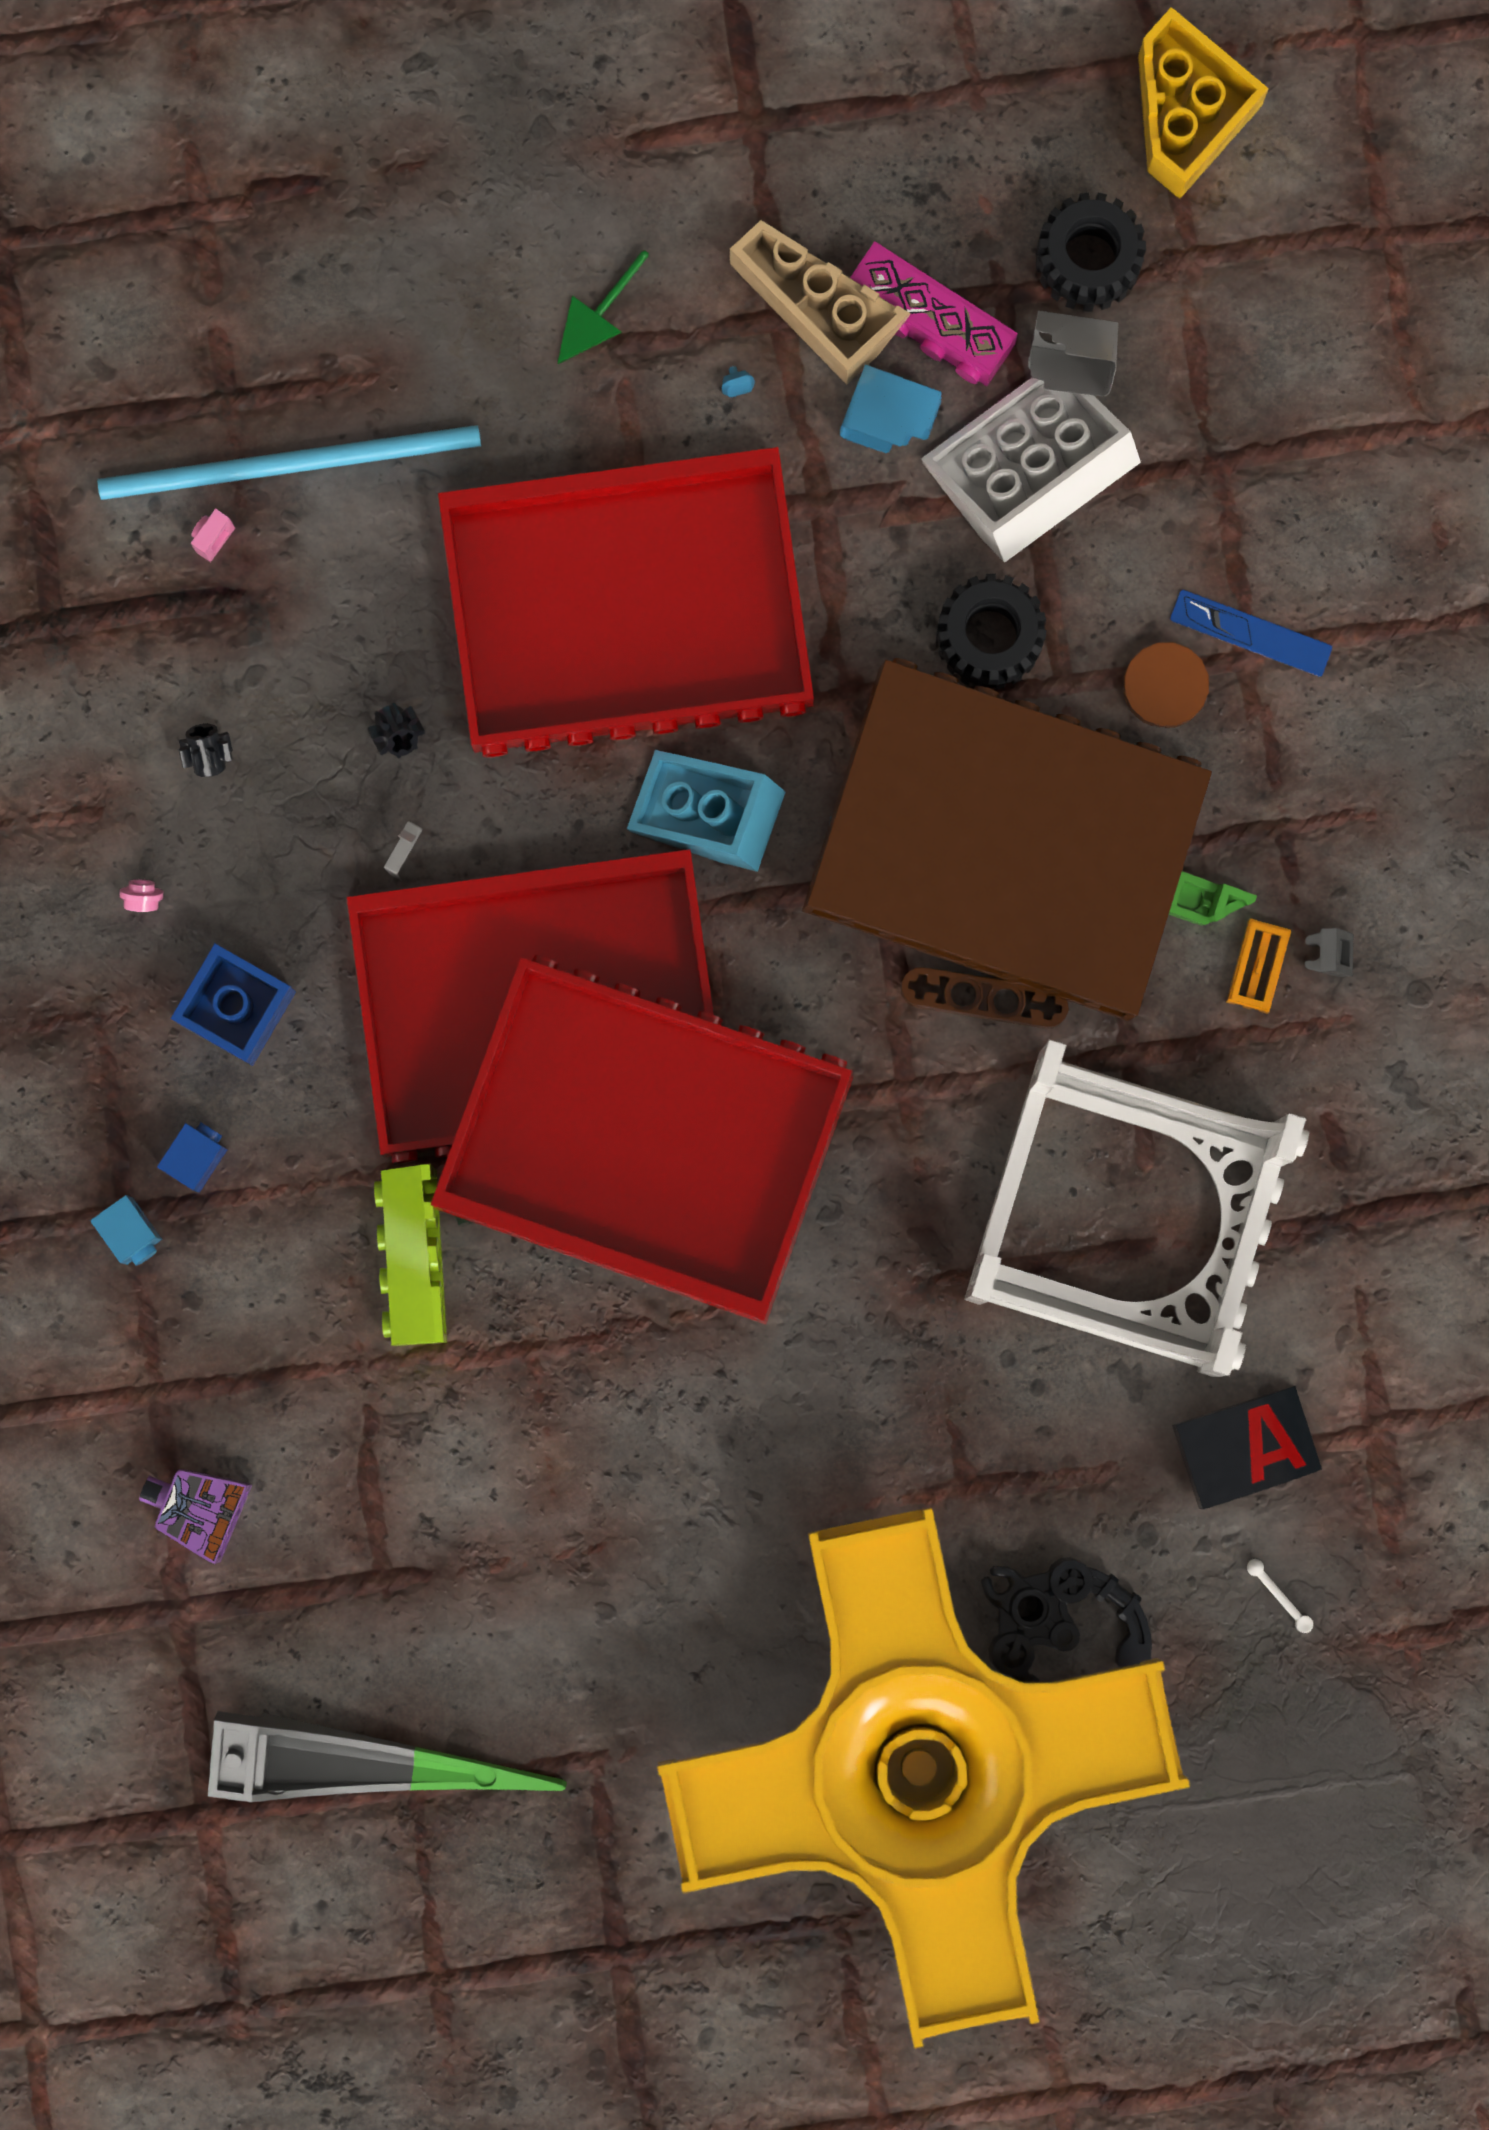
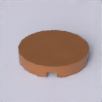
[1123,642,1209,728]

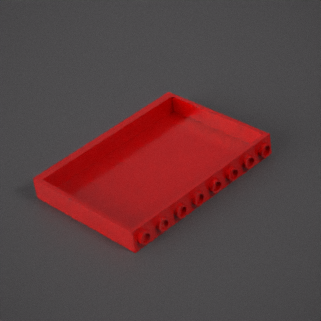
[438,447,814,758]
[347,849,714,1164]
[430,955,854,1325]

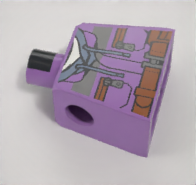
[139,1469,252,1564]

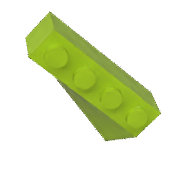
[374,1164,447,1346]

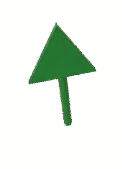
[557,250,649,364]

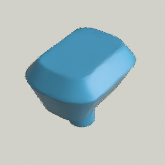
[722,366,755,397]

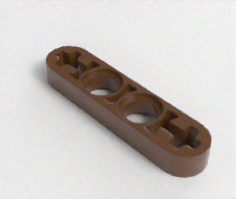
[901,967,1069,1029]

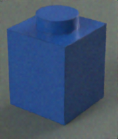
[157,1122,228,1193]

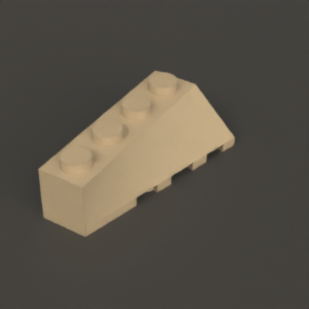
[730,220,910,385]

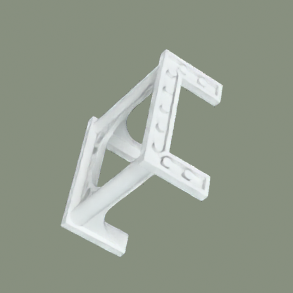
[964,1040,1309,1377]

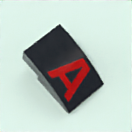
[1172,1386,1322,1510]

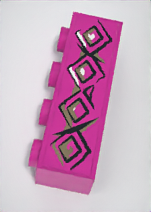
[850,241,1018,386]

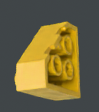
[1138,7,1269,199]

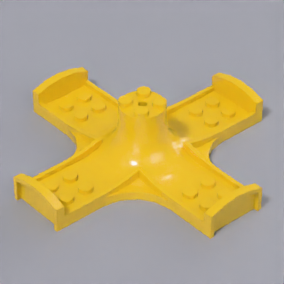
[657,1508,1190,2048]

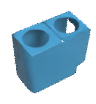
[840,364,942,453]

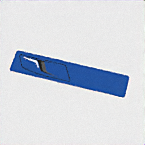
[1170,590,1332,677]

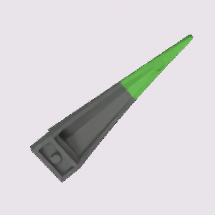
[208,1711,567,1802]

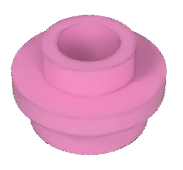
[120,879,163,912]

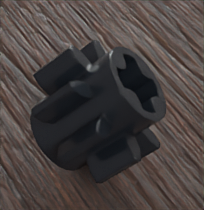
[368,703,425,758]
[179,723,233,777]

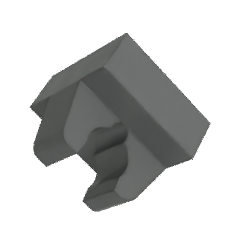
[1305,928,1354,977]

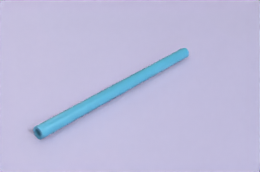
[97,425,481,500]

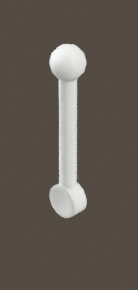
[1247,1559,1314,1633]

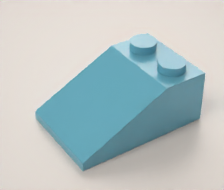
[627,750,786,872]

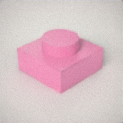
[191,508,235,562]

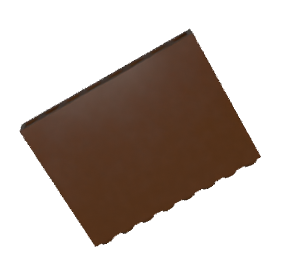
[802,658,1212,1021]

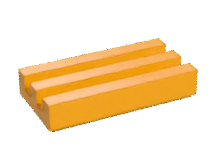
[1226,918,1291,1014]

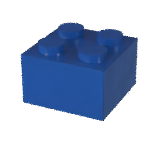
[171,944,296,1066]

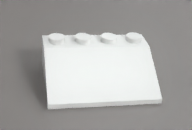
[921,378,1141,563]

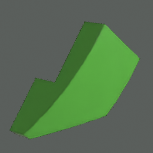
[1169,871,1257,926]

